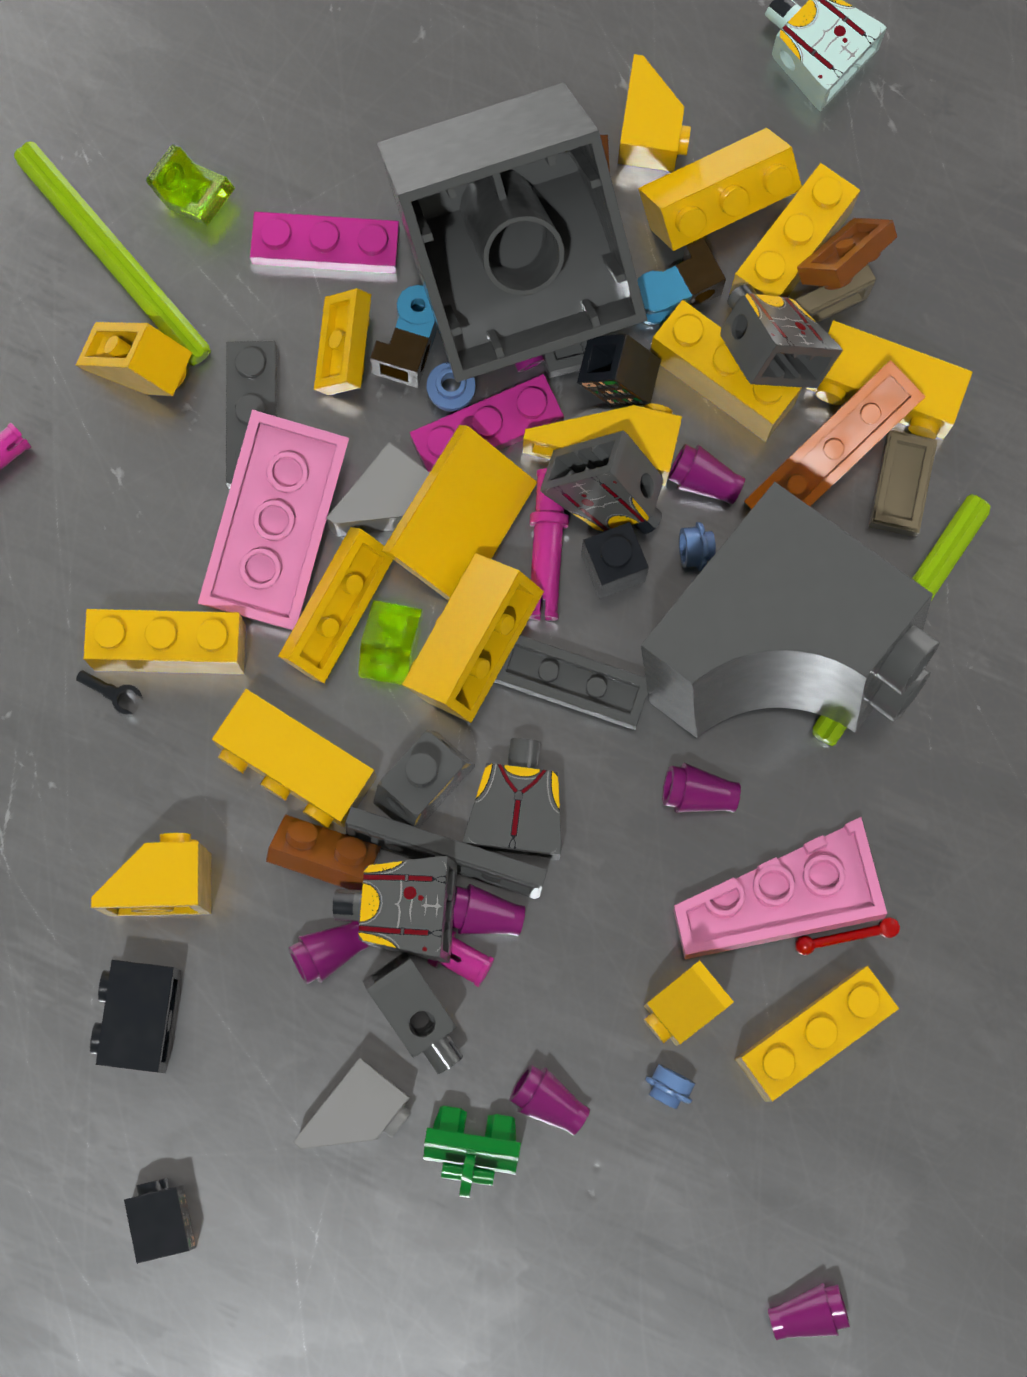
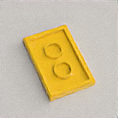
[382,425,537,601]

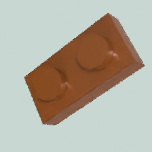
[797,218,897,290]
[266,814,381,890]

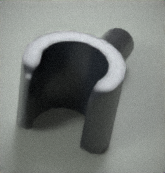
[76,670,143,717]

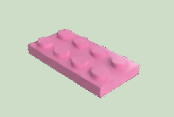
[198,410,349,630]

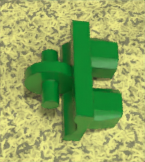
[423,1105,521,1198]

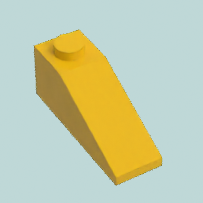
[522,403,682,486]

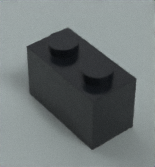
[90,960,181,1073]

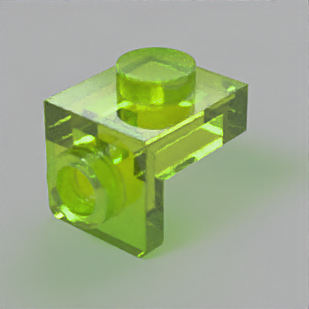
[146,144,235,226]
[358,600,422,685]

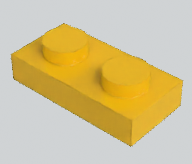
[314,288,372,395]

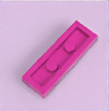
[250,211,400,274]
[409,374,564,472]

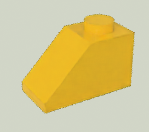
[617,54,691,172]
[76,322,193,396]
[644,960,734,1046]

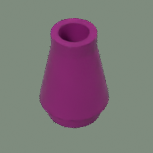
[668,444,745,505]
[662,763,741,813]
[453,884,525,936]
[288,921,369,984]
[509,1065,590,1135]
[768,1283,850,1341]

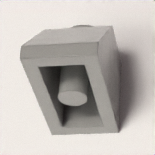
[326,442,430,536]
[293,1058,411,1149]

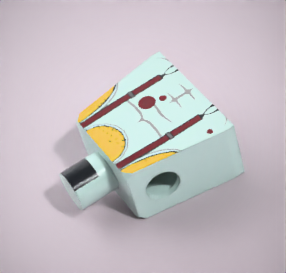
[765,0,887,112]

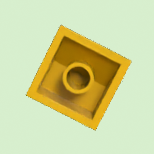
[91,833,212,916]

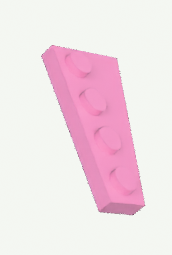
[673,817,887,960]

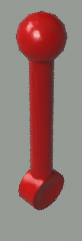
[795,917,900,955]

